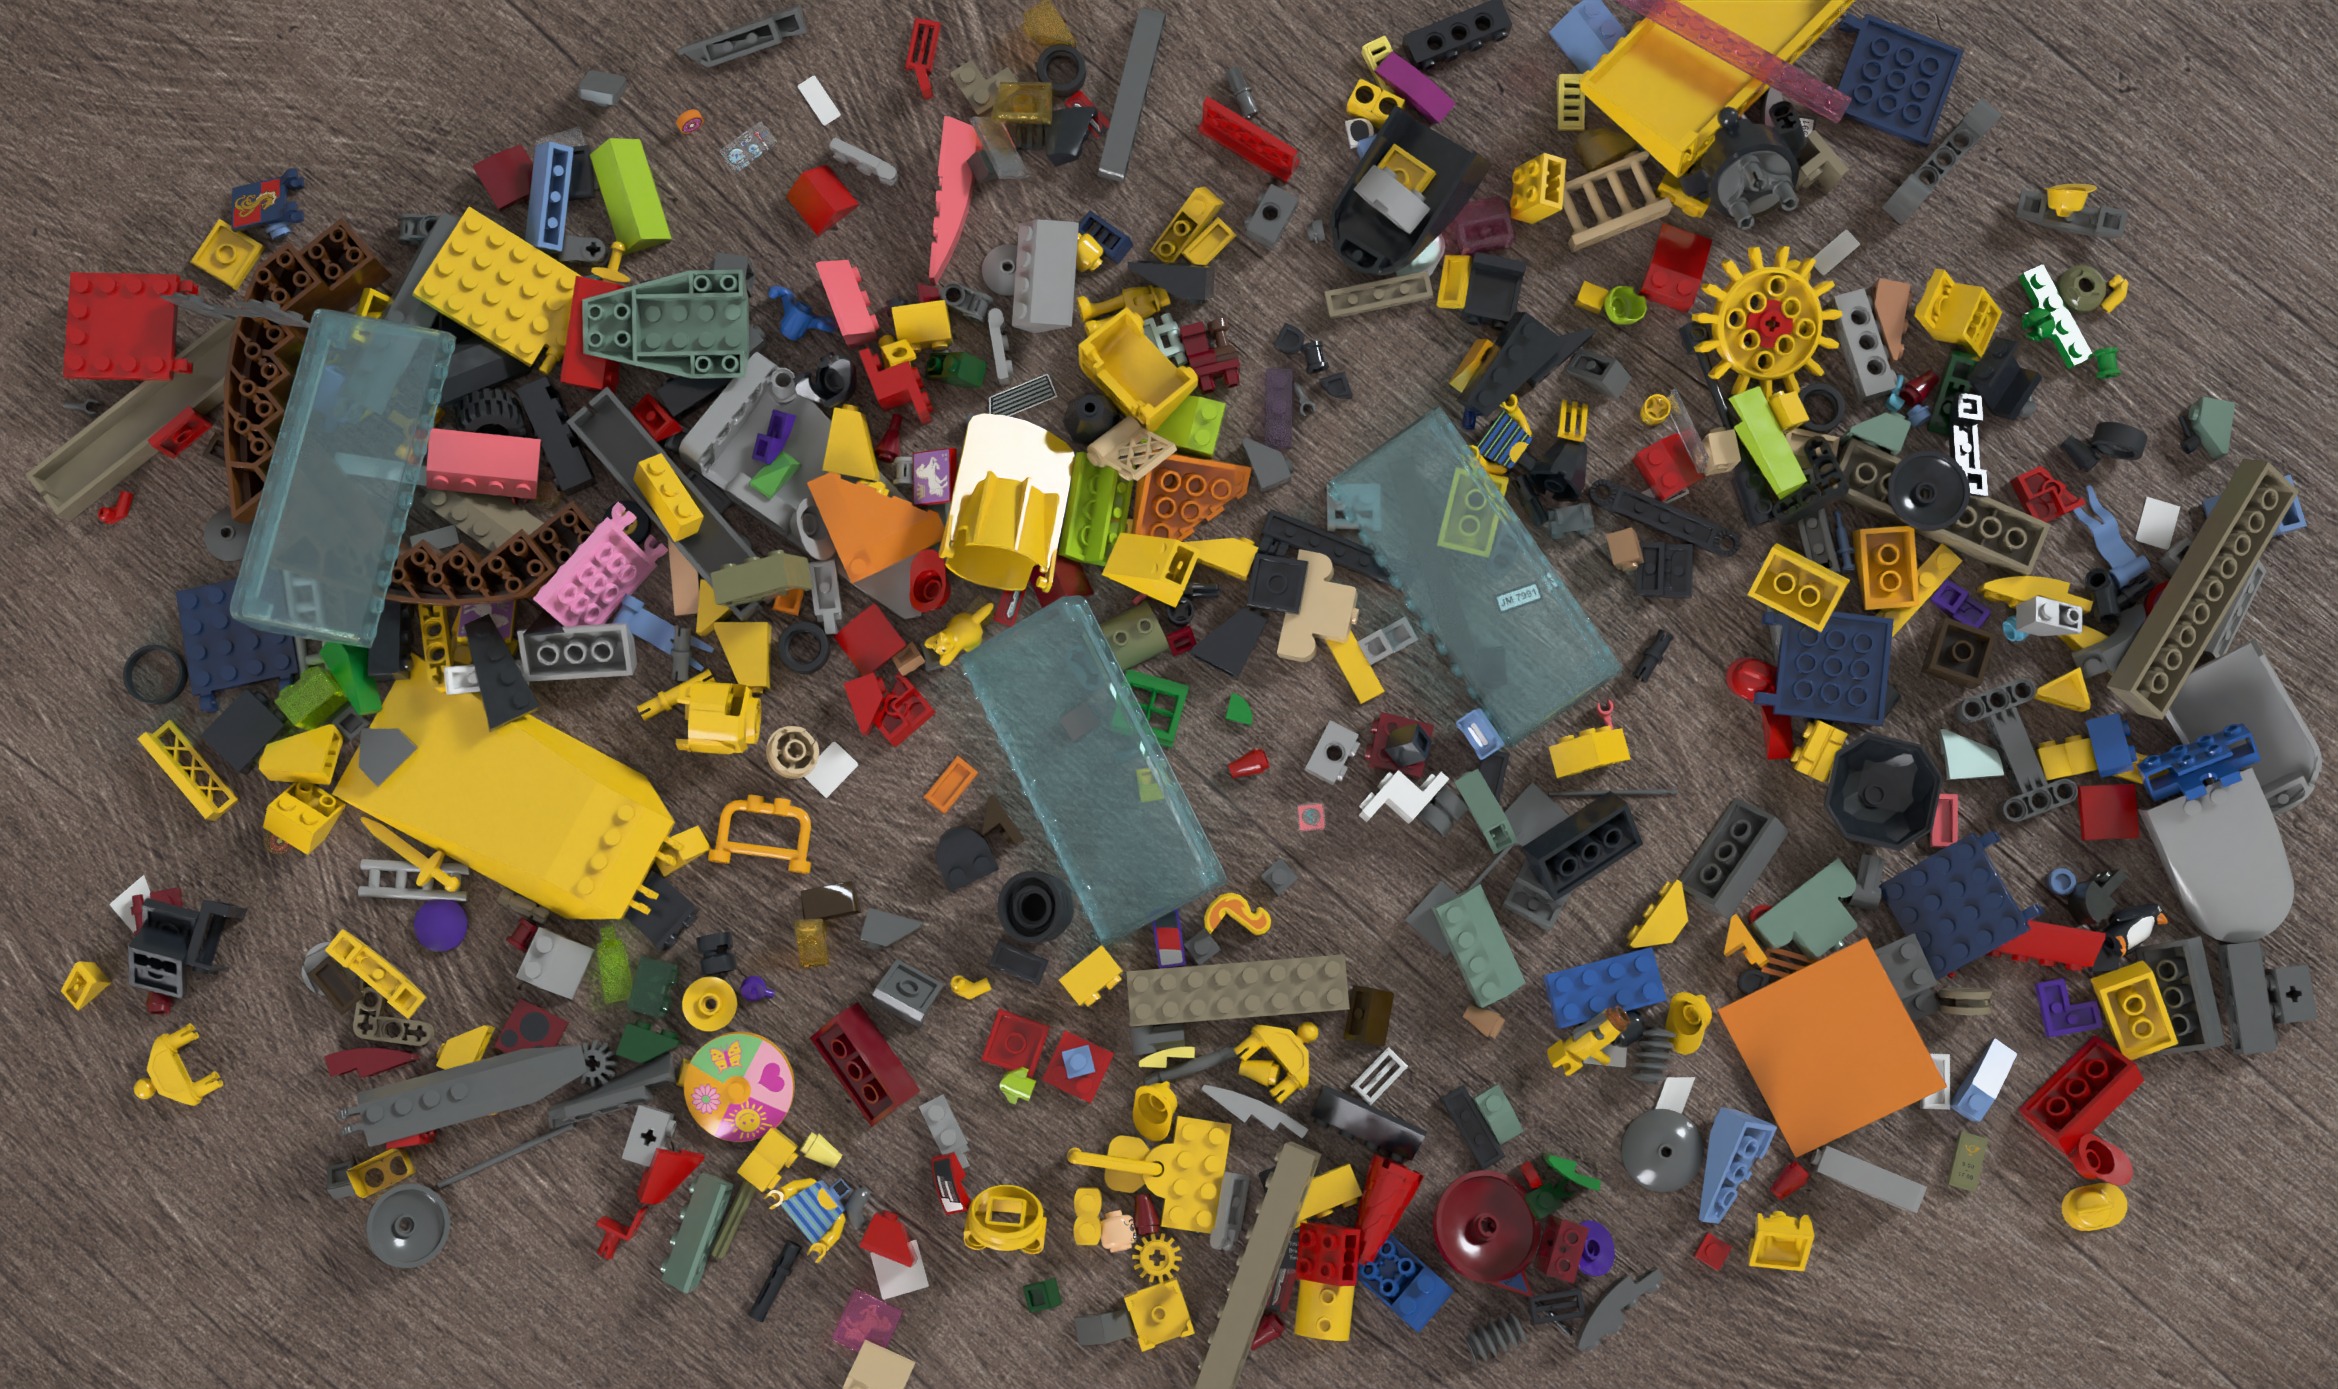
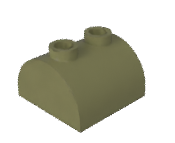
[1098,601,1170,672]

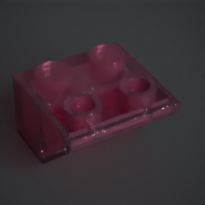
[1451,196,1515,256]

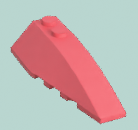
[929,116,984,285]

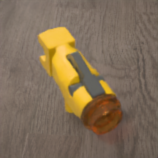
[1547,1006,1630,1076]

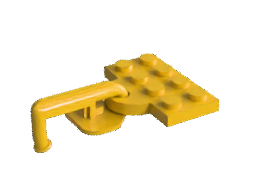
[1067,1116,1232,1234]

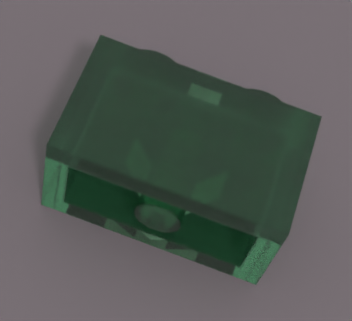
[627,956,679,1018]

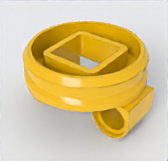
[964,1185,1047,1254]

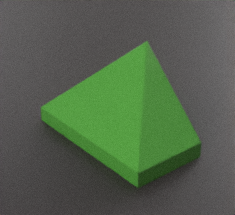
[749,451,802,499]

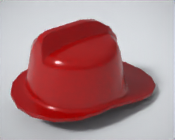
[909,549,951,612]
[1726,657,1777,706]
[2068,1134,2133,1186]

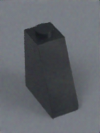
[1190,607,1268,680]

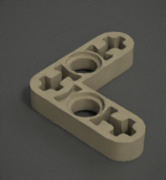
[353,978,434,1046]

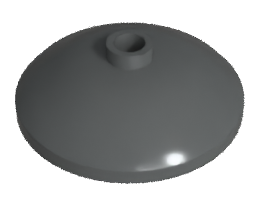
[1621,1109,1704,1192]
[365,1184,450,1268]

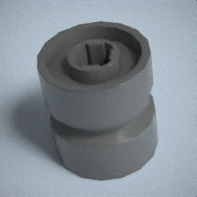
[1418,786,1469,837]

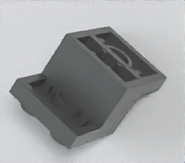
[1874,933,1939,1022]

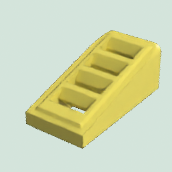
[1361,36,1395,94]
[1556,74,1585,131]

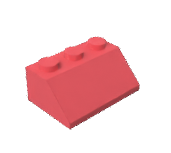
[815,260,880,350]

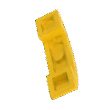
[324,929,427,1019]

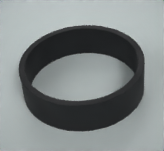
[123,645,188,705]

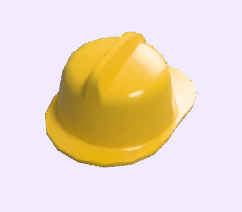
[2044,184,2097,217]
[1665,992,1712,1055]
[1133,1081,1177,1141]
[2061,1183,2127,1231]

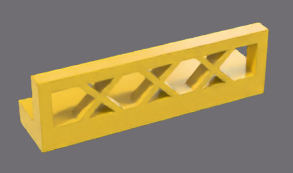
[138,720,240,821]

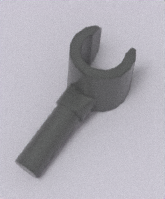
[1292,382,1316,417]
[2018,395,2036,418]
[63,399,101,417]

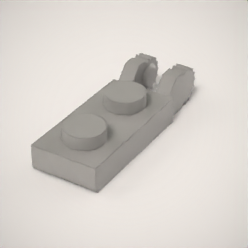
[829,138,899,187]
[987,308,1014,386]
[1210,1171,1250,1252]

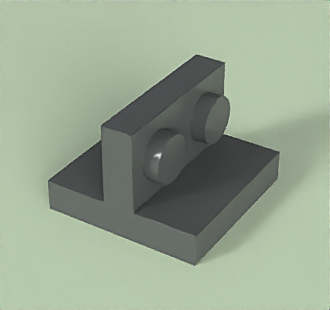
[872,959,944,1029]

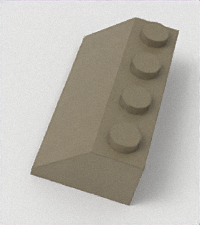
[421,489,544,552]

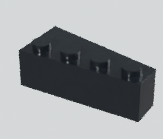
[1456,312,1567,417]
[516,377,598,496]

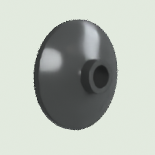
[204,509,258,561]

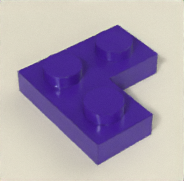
[2034,978,2103,1037]

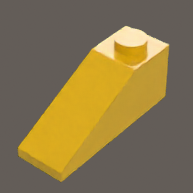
[1183,537,1258,581]

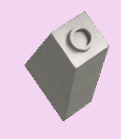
[1810,1145,1927,1213]

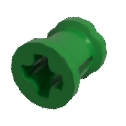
[2093,347,2121,379]

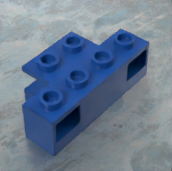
[2136,723,2261,802]

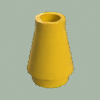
[1239,1060,1281,1087]

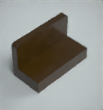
[1343,985,1394,1046]

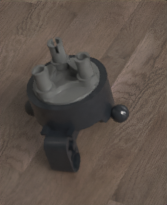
[1676,101,1807,230]

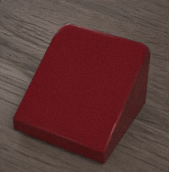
[916,283,940,303]

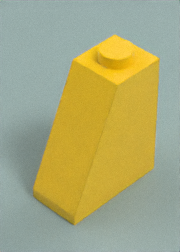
[822,404,880,481]
[714,622,771,694]
[259,724,344,785]

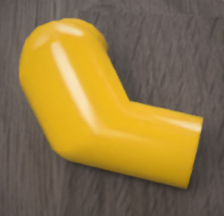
[2100,275,2129,313]

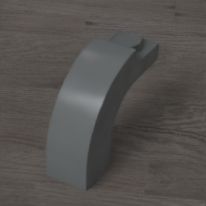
[2071,604,2148,679]

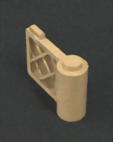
[1087,416,1177,481]

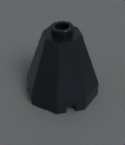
[1063,391,1120,446]
[1528,438,1588,502]

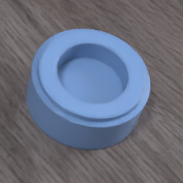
[2046,868,2076,896]

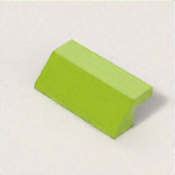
[1058,452,1136,566]

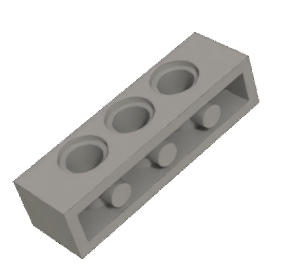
[1828,288,1897,402]

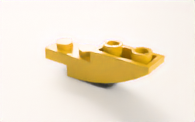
[1976,576,2093,615]

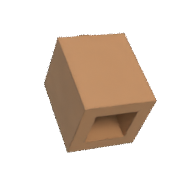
[1606,527,1644,572]

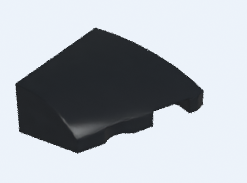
[1044,106,1098,167]

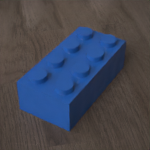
[1542,947,1667,1028]

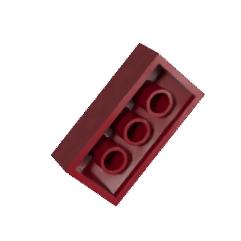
[810,1002,920,1127]

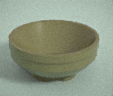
[2056,265,2106,314]

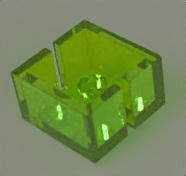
[274,666,349,731]

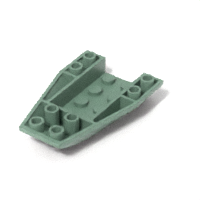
[582,270,749,379]

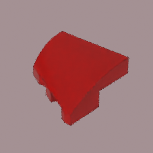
[2010,466,2086,523]
[873,671,936,747]
[636,1148,705,1204]

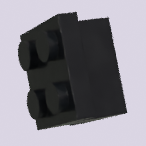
[128,898,201,999]

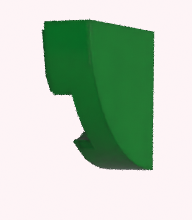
[1225,693,1252,726]

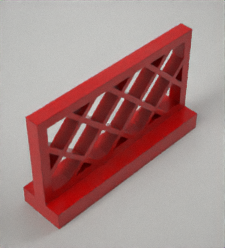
[1198,96,1300,184]

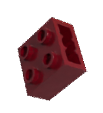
[1364,712,1434,780]

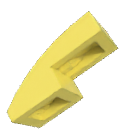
[1139,1047,1195,1068]

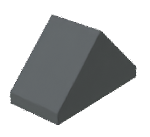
[1074,1308,1134,1346]

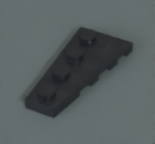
[464,614,540,732]

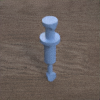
[1833,510,1856,572]

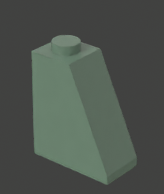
[1454,769,1518,855]

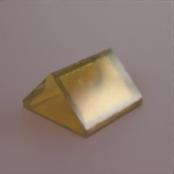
[991,82,1052,124]

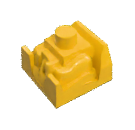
[1749,1211,1815,1271]

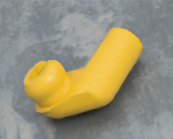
[950,975,992,999]

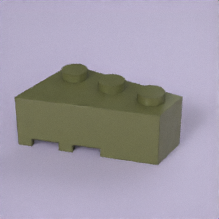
[710,550,813,607]

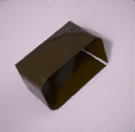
[801,881,861,923]

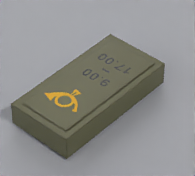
[1946,1131,1988,1192]

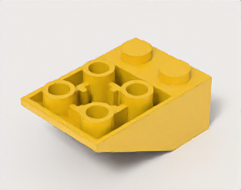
[1102,533,1201,608]

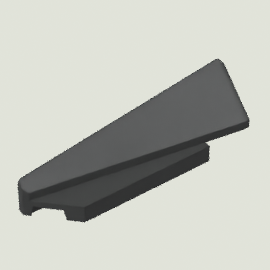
[548,1053,677,1129]

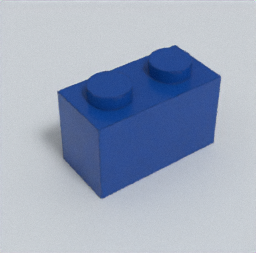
[2086,713,2138,778]

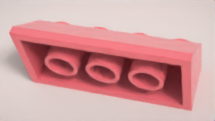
[426,428,541,499]

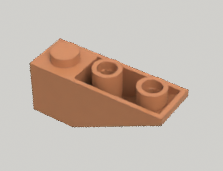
[1871,278,1913,367]

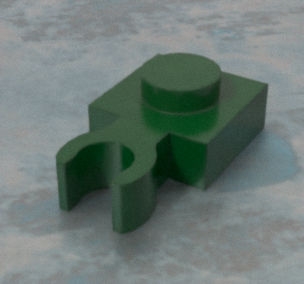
[1523,1179,1575,1220]

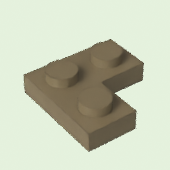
[950,60,1022,119]

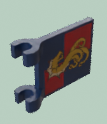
[231,168,304,232]

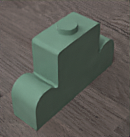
[1748,858,1857,960]

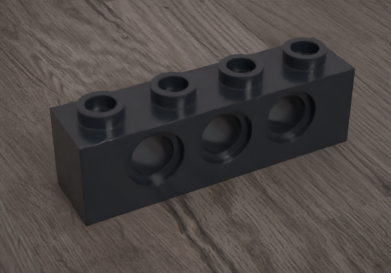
[1402,0,1512,71]

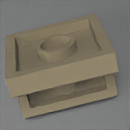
[1793,130,1849,193]

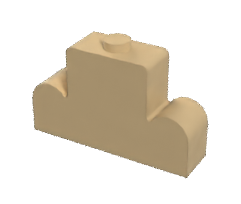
[1277,549,1359,662]

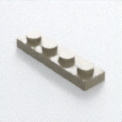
[1324,271,1433,319]

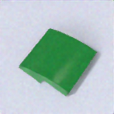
[1541,1153,1601,1191]

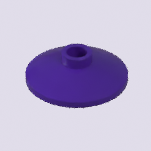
[1578,1220,1615,1276]

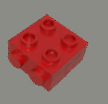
[1296,1222,1361,1286]

